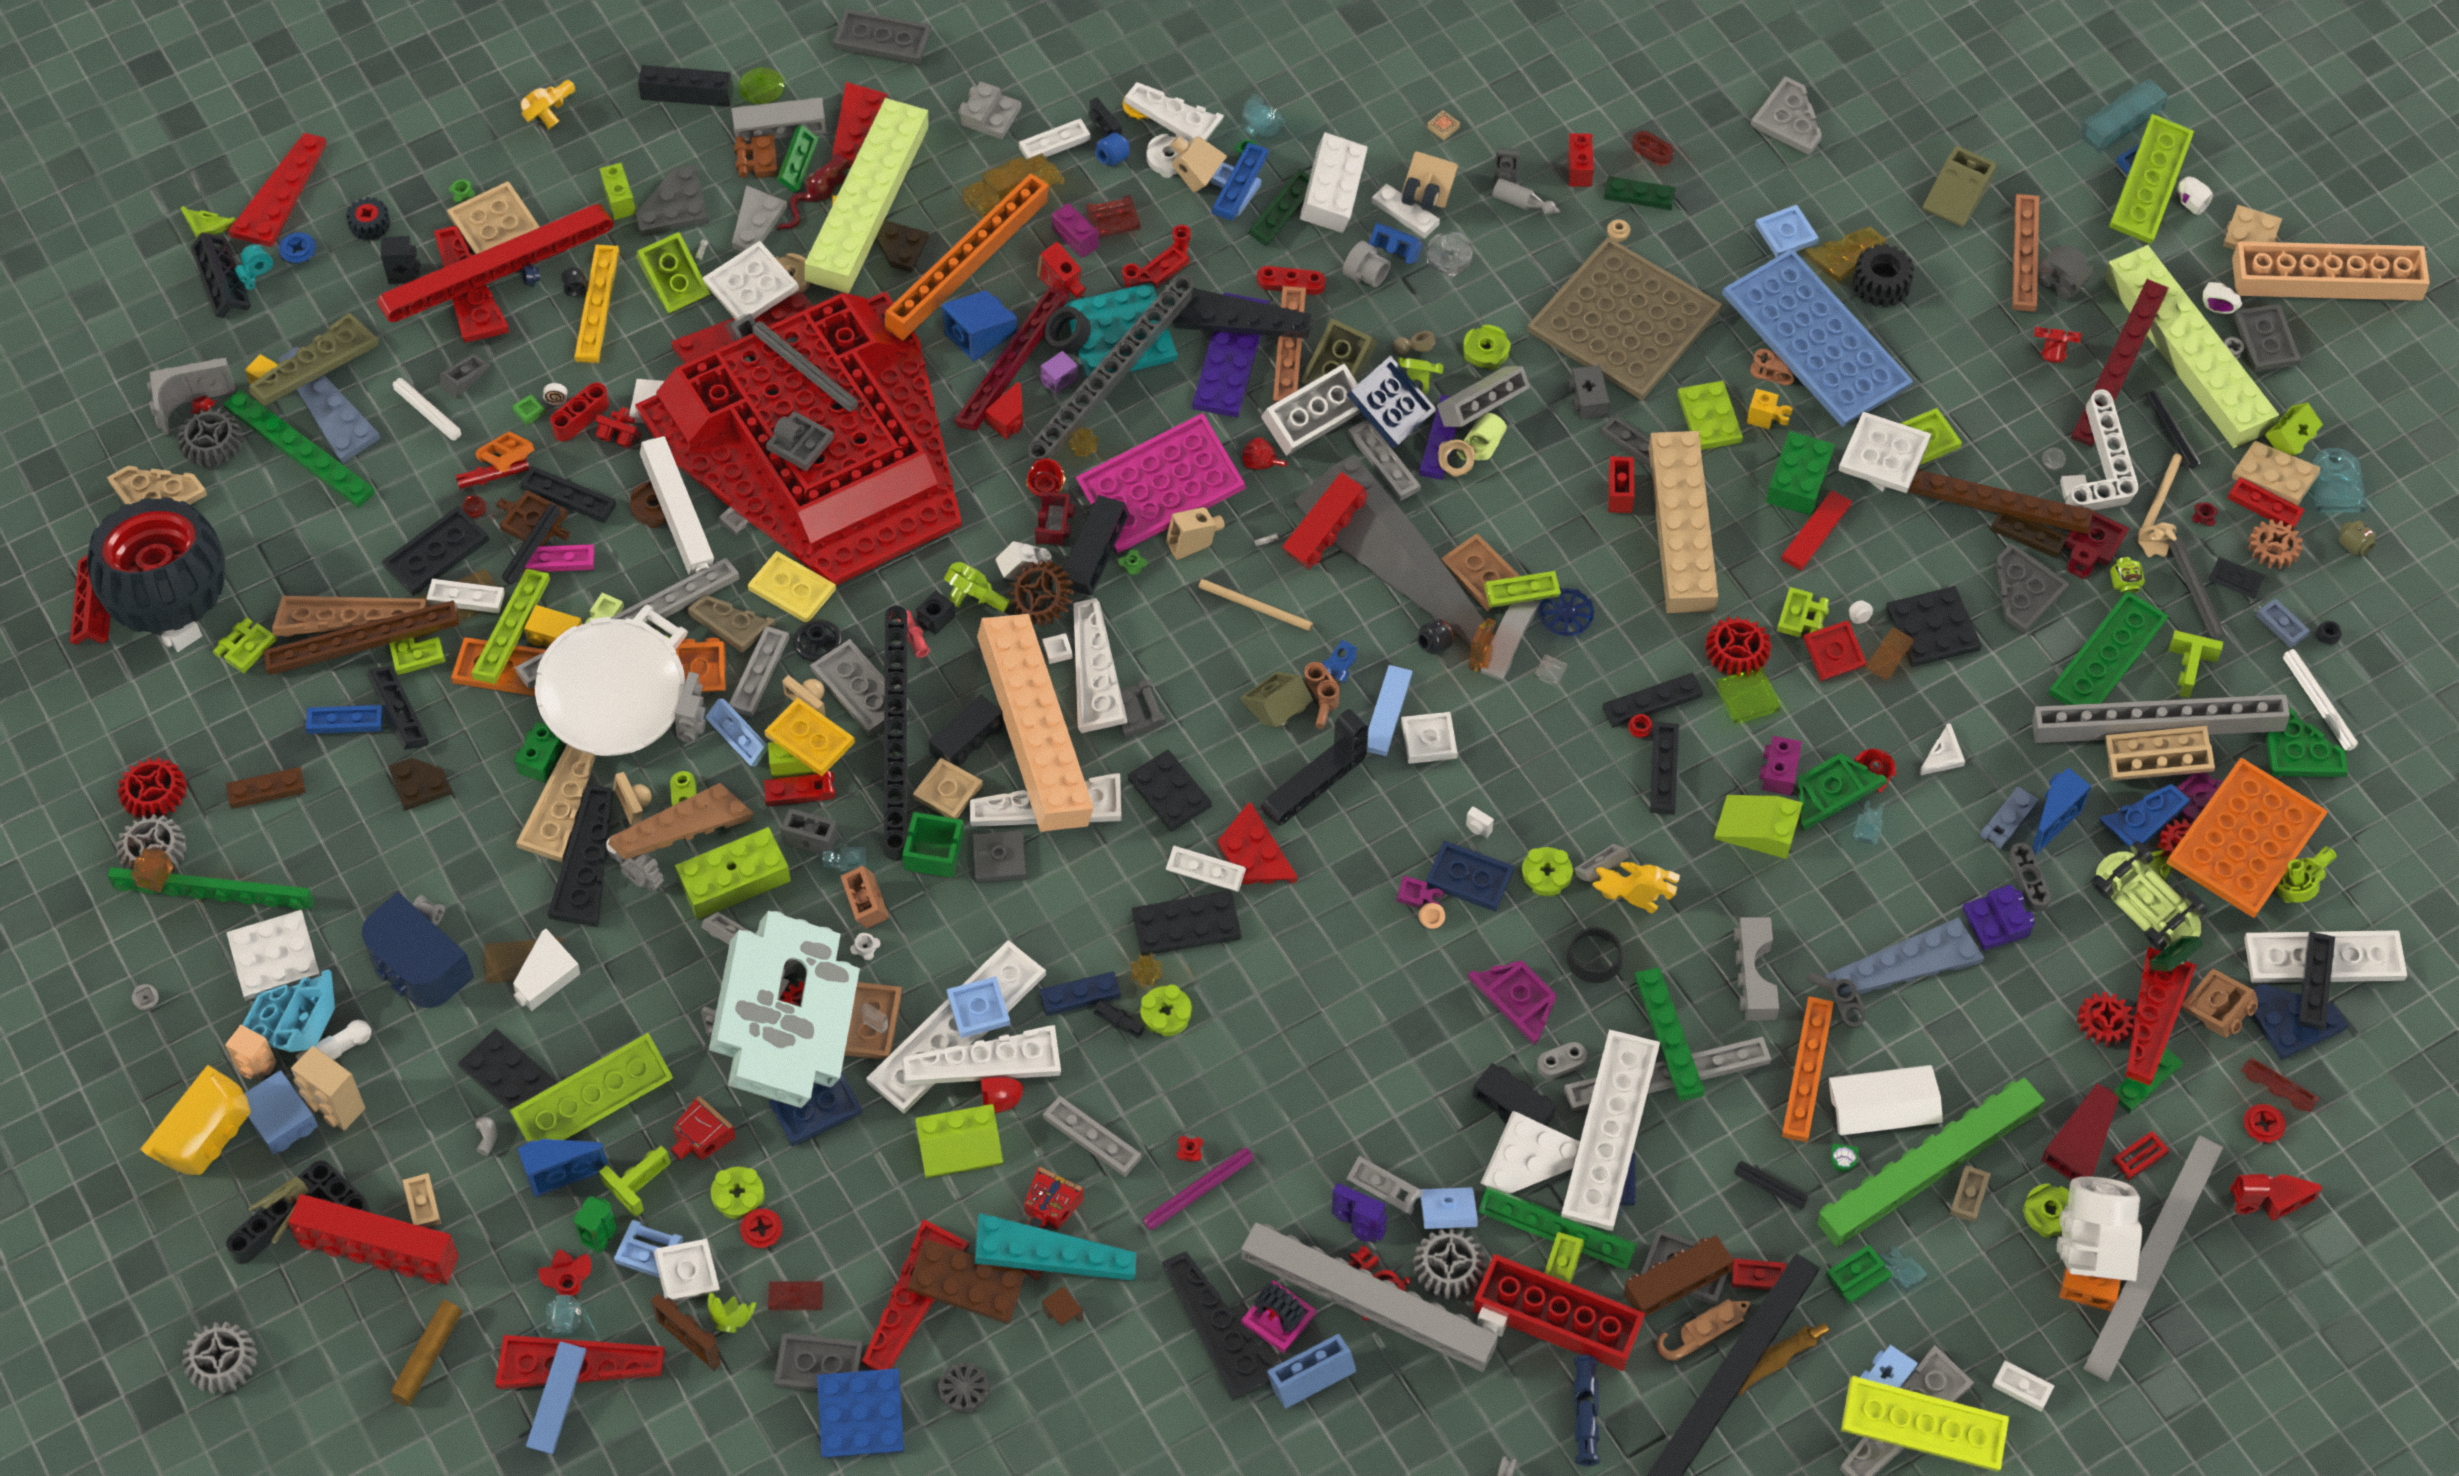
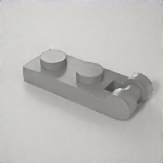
[1347,1156,1424,1215]

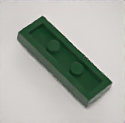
[1604,176,1676,211]

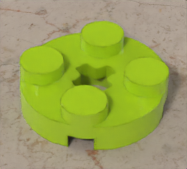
[1463,325,1510,370]
[1522,847,1573,896]
[1140,985,1192,1037]
[711,1167,765,1219]
[2023,1184,2069,1238]

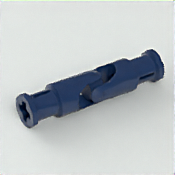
[1574,1355,1600,1466]

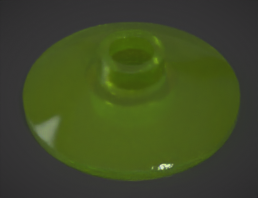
[739,67,784,104]

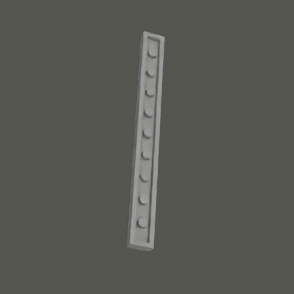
[515,558,740,689]

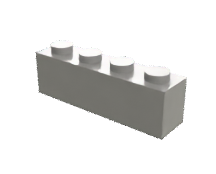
[732,97,827,143]
[1437,366,1530,427]

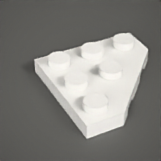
[1481,1111,1580,1194]

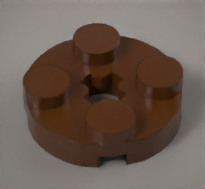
[630,481,667,528]

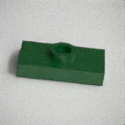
[2149,936,2204,971]

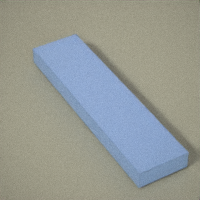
[1367,665,1413,756]

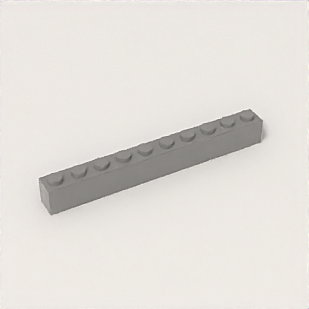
[2032,695,2290,743]
[1241,1222,1498,1372]

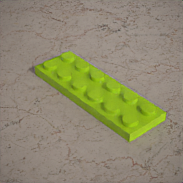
[2109,114,2194,244]
[509,1033,673,1142]

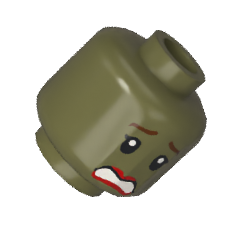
[2339,520,2376,556]

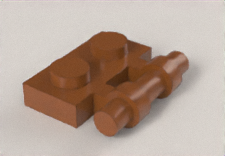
[734,134,778,178]

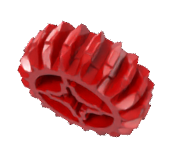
[1705,615,1772,679]
[117,756,187,819]

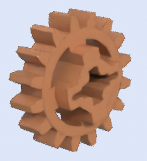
[2248,520,2303,570]

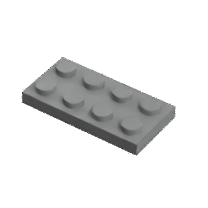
[810,639,909,736]

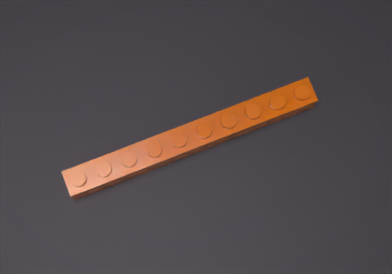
[885,173,1049,341]

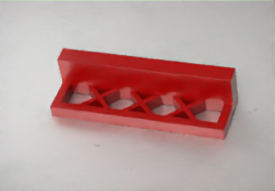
[70,555,110,645]

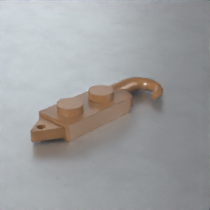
[1656,1299,1751,1361]

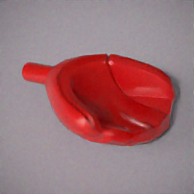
[1242,437,1287,470]

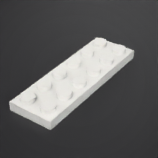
[2244,931,2407,983]

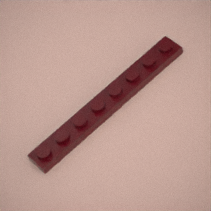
[2071,279,2169,447]
[954,287,1070,431]

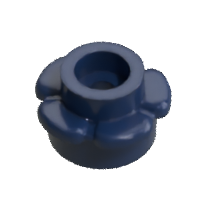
[522,263,540,287]

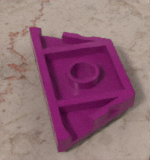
[1468,960,1557,1046]

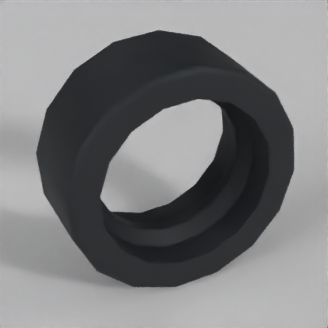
[1044,306,1091,354]

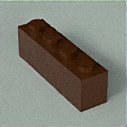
[1623,1235,1734,1318]

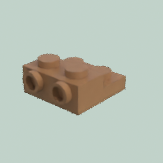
[2181,969,2258,1039]

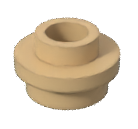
[1607,220,1630,242]

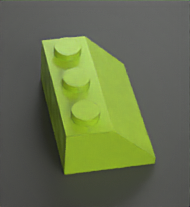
[915,1104,1003,1178]

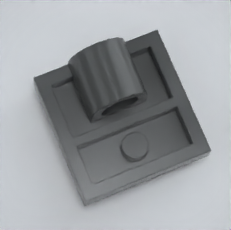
[766,411,834,471]

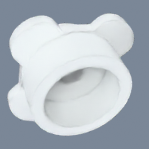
[850,933,880,960]

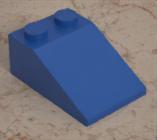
[2032,768,2091,856]
[517,1139,609,1197]

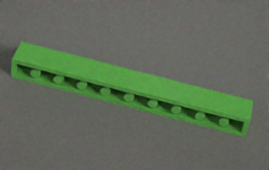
[1817,1077,2045,1248]

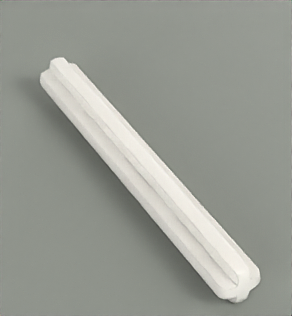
[2283,649,2358,751]

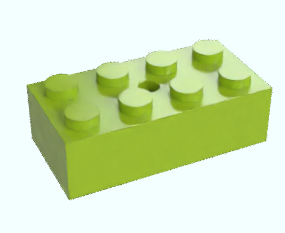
[675,827,791,920]

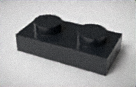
[1089,97,1122,137]
[2209,556,2265,599]

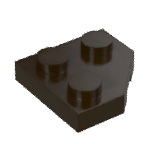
[877,220,929,273]
[388,758,452,811]

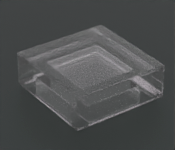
[1535,654,1568,687]
[861,1003,888,1033]

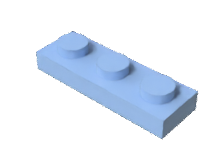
[705,699,768,766]

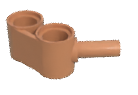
[1304,662,1339,729]

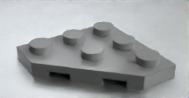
[1751,76,1822,155]

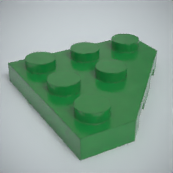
[2265,707,2348,777]

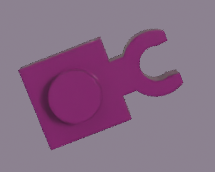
[1396,875,1443,909]

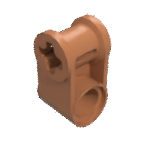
[1750,349,1795,385]

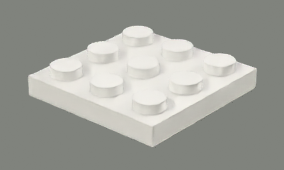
[702,241,799,319]
[1838,412,1931,493]
[226,910,320,1001]

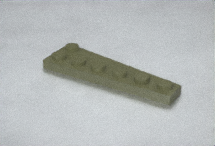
[249,313,379,406]

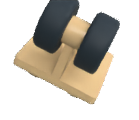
[1402,151,1458,212]

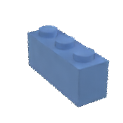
[1267,1334,1357,1409]

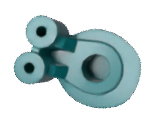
[235,244,273,290]

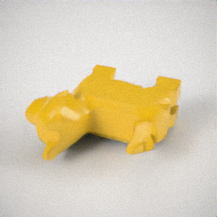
[1592,862,1680,914]

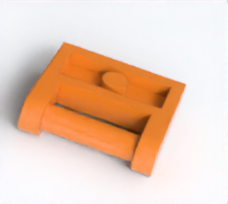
[476,431,535,472]

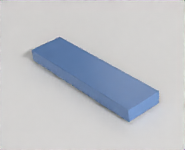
[526,1342,587,1455]

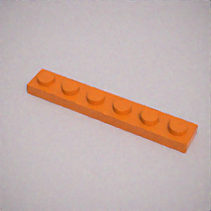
[1781,996,1834,1143]

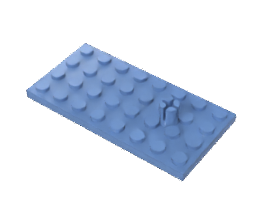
[1721,249,1913,427]

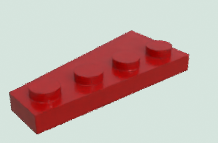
[832,82,888,166]

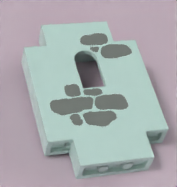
[709,911,860,1108]

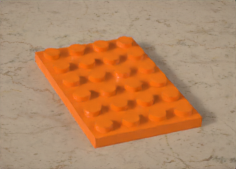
[2166,758,2328,918]

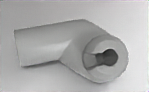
[476,1117,499,1156]

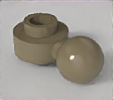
[1392,331,1436,356]

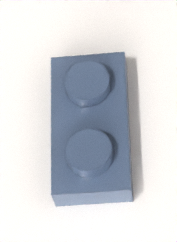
[2256,598,2310,648]

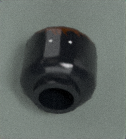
[1417,619,1454,654]

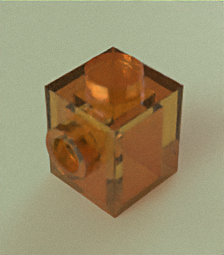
[131,848,173,893]

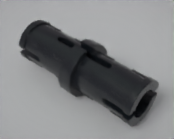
[1093,1000,1146,1039]

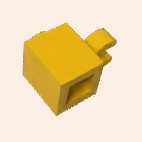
[1747,389,1793,429]

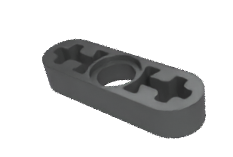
[2009,843,2051,912]

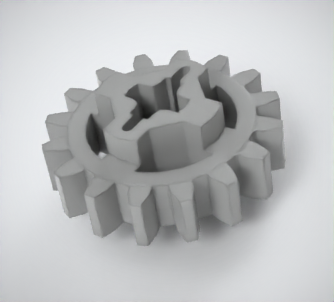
[615,852,664,891]

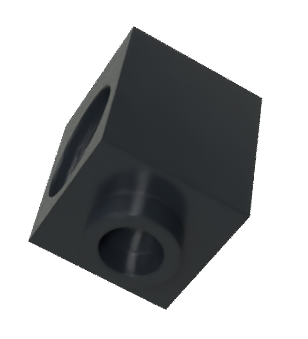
[916,590,955,635]

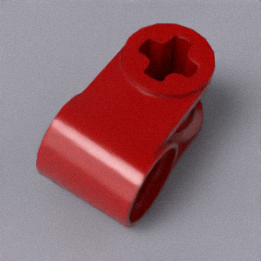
[2230,1174,2270,1215]

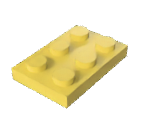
[748,551,836,623]

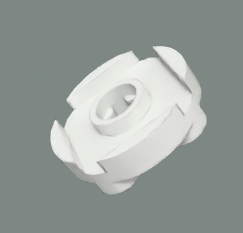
[1147,134,1188,178]

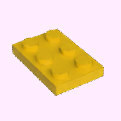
[765,697,855,776]

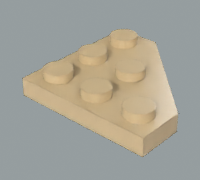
[107,466,207,505]

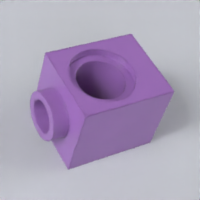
[1040,351,1078,394]

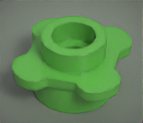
[449,179,475,203]
[1118,550,1147,575]

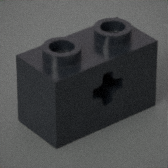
[381,236,421,284]

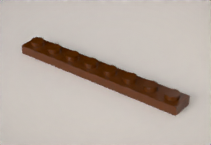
[1908,470,2094,534]
[264,600,460,675]

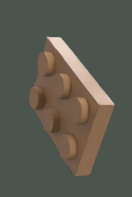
[1440,534,1520,611]
[844,982,902,1060]

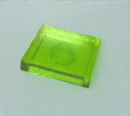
[1716,667,1781,724]

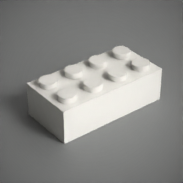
[1300,133,1368,233]
[1261,364,1362,456]

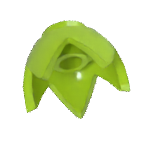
[708,1293,756,1333]

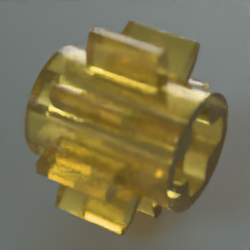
[1069,427,1099,458]
[1131,954,1162,986]

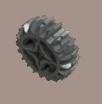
[177,407,243,468]

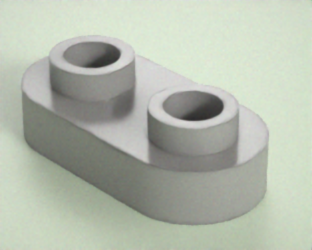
[1537,1042,1587,1079]

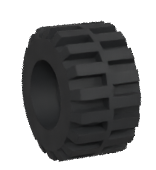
[1852,244,1914,307]

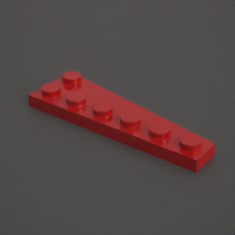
[228,133,327,247]
[434,225,509,343]
[671,292,813,364]
[2125,946,2197,1086]
[862,1219,969,1370]
[495,1335,666,1389]

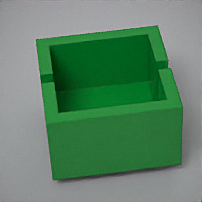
[902,812,964,878]

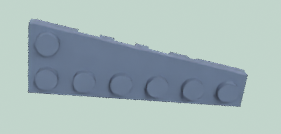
[278,346,380,464]
[1825,917,1984,998]

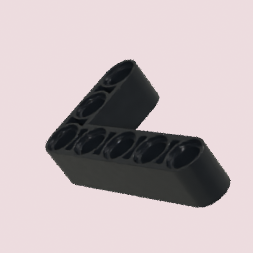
[1261,709,1369,826]
[226,1160,371,1264]

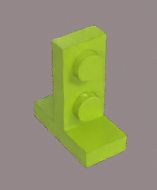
[2168,630,2223,698]
[599,1146,671,1217]

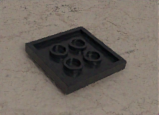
[1886,586,1982,667]

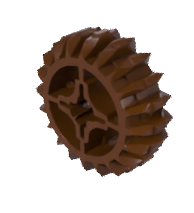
[1009,560,1074,626]

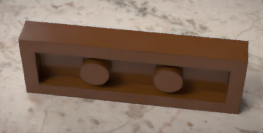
[226,767,306,809]

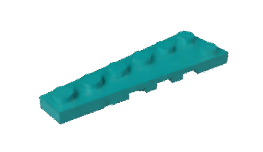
[975,1214,1136,1281]

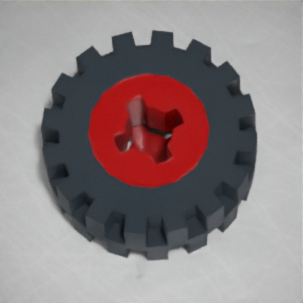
[346,197,390,241]

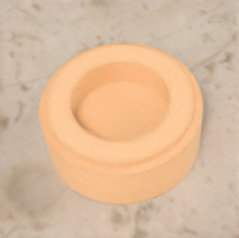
[1419,903,1445,929]

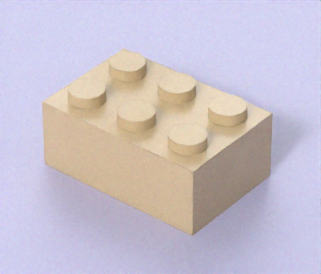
[291,1046,366,1131]

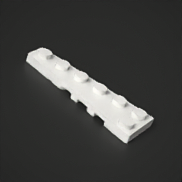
[1073,598,1127,733]
[970,773,1121,826]
[902,1025,1061,1085]

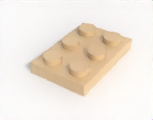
[2232,441,2321,506]

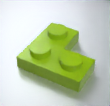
[389,637,446,675]

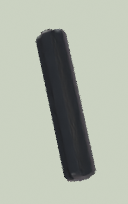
[1734,1161,1808,1209]

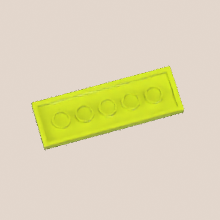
[1841,1376,2009,1471]

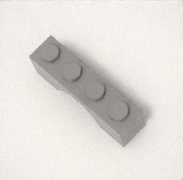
[1734,917,1779,1021]

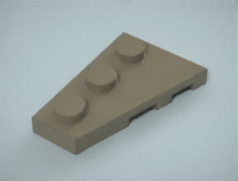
[688,595,775,653]

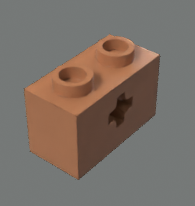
[841,866,889,929]

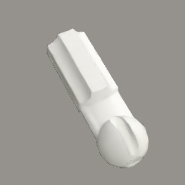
[295,1019,372,1060]

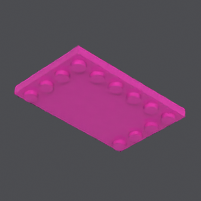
[1076,413,1246,554]

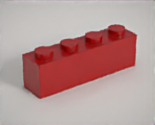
[1282,472,1368,570]

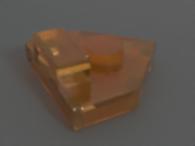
[1469,618,1496,672]

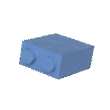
[244,1070,318,1155]

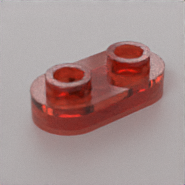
[1632,131,1674,165]

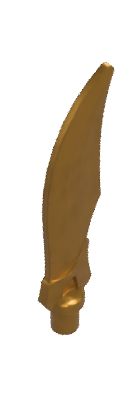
[1738,1323,1829,1396]

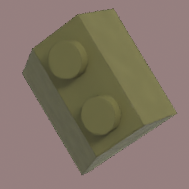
[1240,671,1313,728]

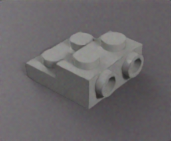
[959,82,1022,139]
[675,672,706,743]

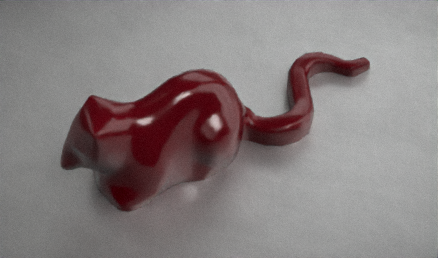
[776,153,851,231]

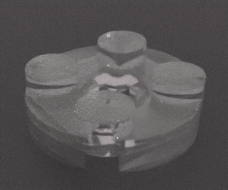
[1427,232,1473,277]

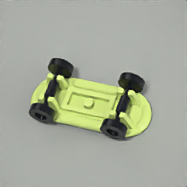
[2091,841,2207,951]

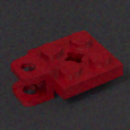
[2064,507,2129,579]

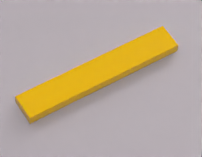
[574,245,619,363]

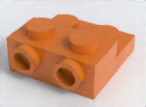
[676,638,726,692]

